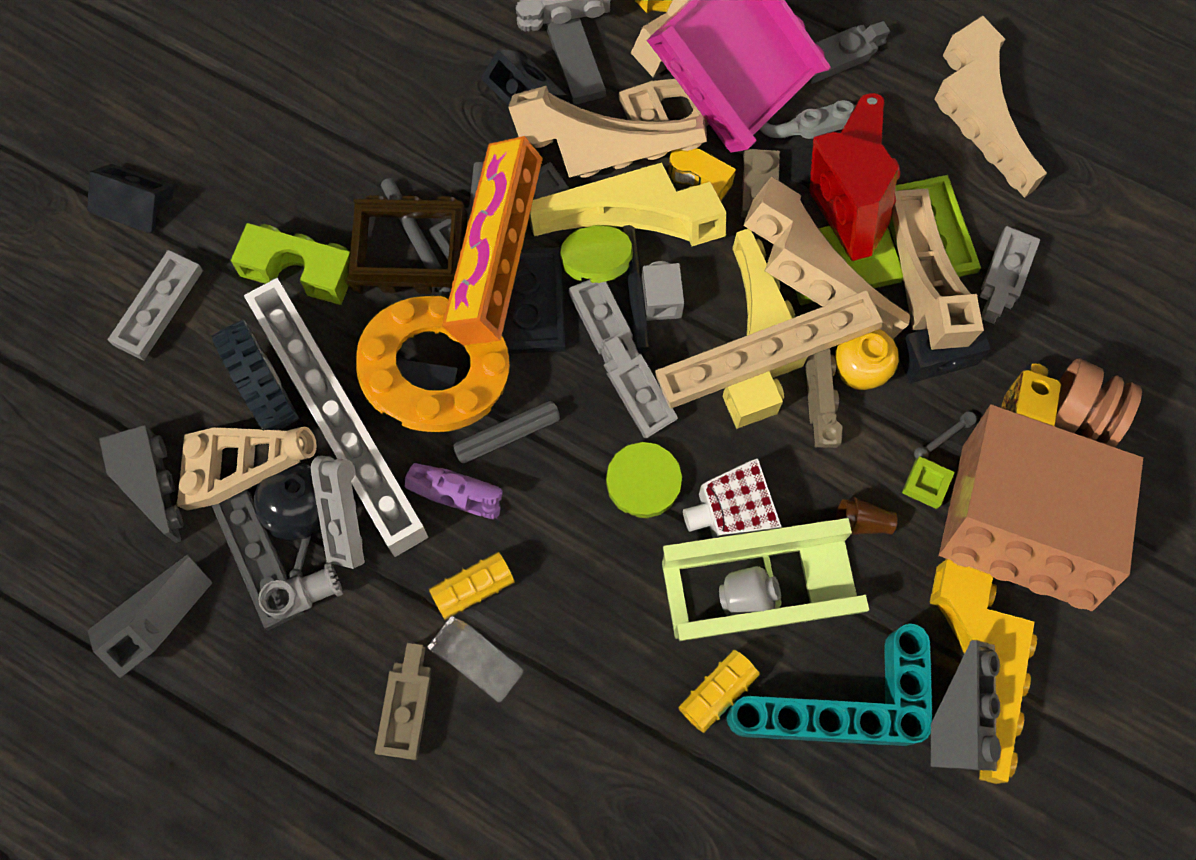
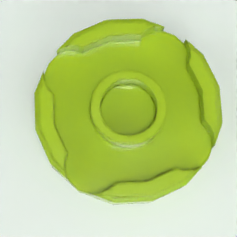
[560,225,633,283]
[606,442,682,518]

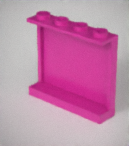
[646,0,831,153]

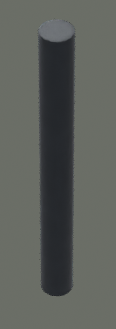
[622,225,650,353]

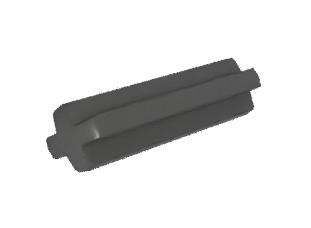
[453,401,560,463]

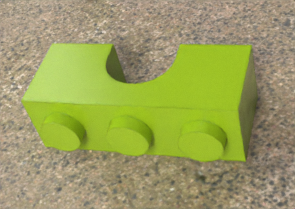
[231,223,350,305]

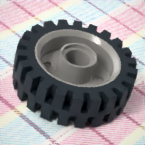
[211,320,299,431]

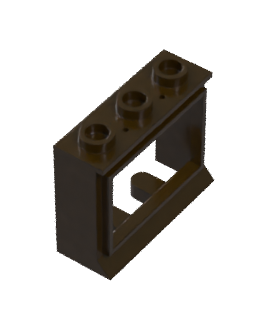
[345,195,468,294]

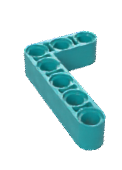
[727,624,932,746]

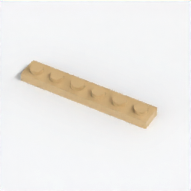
[655,290,883,409]

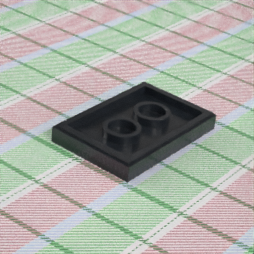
[502,247,566,354]

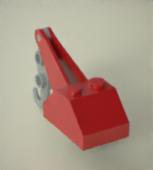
[759,93,900,261]

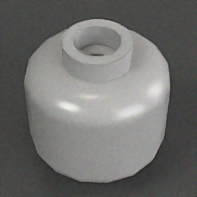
[719,566,781,616]

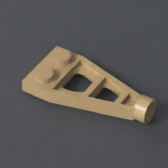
[619,79,709,126]
[177,427,317,510]

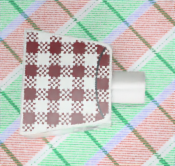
[683,459,781,538]

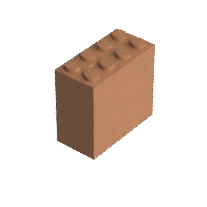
[939,404,1143,611]

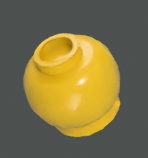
[835,329,899,390]

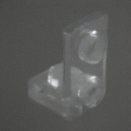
[427,616,523,702]

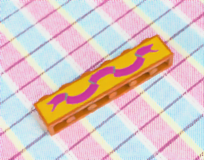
[442,136,543,345]

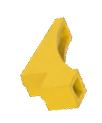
[930,559,1037,784]

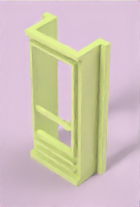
[662,518,869,641]

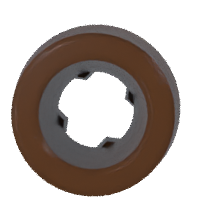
[836,497,897,535]

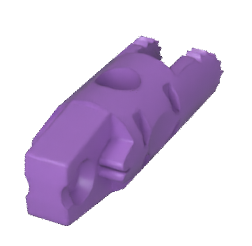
[405,463,503,519]

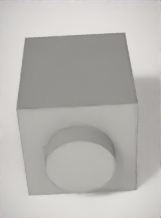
[642,261,684,321]

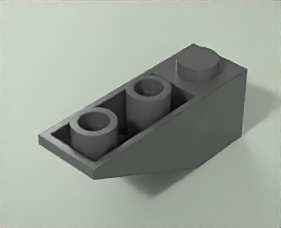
[99,425,183,543]
[87,554,212,678]
[931,640,1001,771]

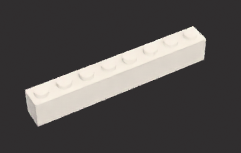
[244,278,429,557]

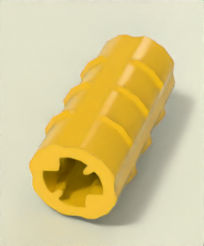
[429,552,515,620]
[678,650,760,733]

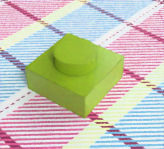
[902,456,955,509]

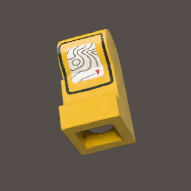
[668,148,736,201]

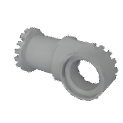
[258,562,343,619]

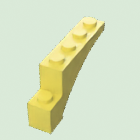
[529,163,726,246]
[722,228,808,429]

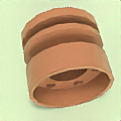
[1054,358,1142,447]

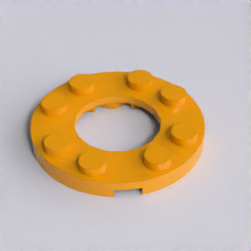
[356,296,509,432]

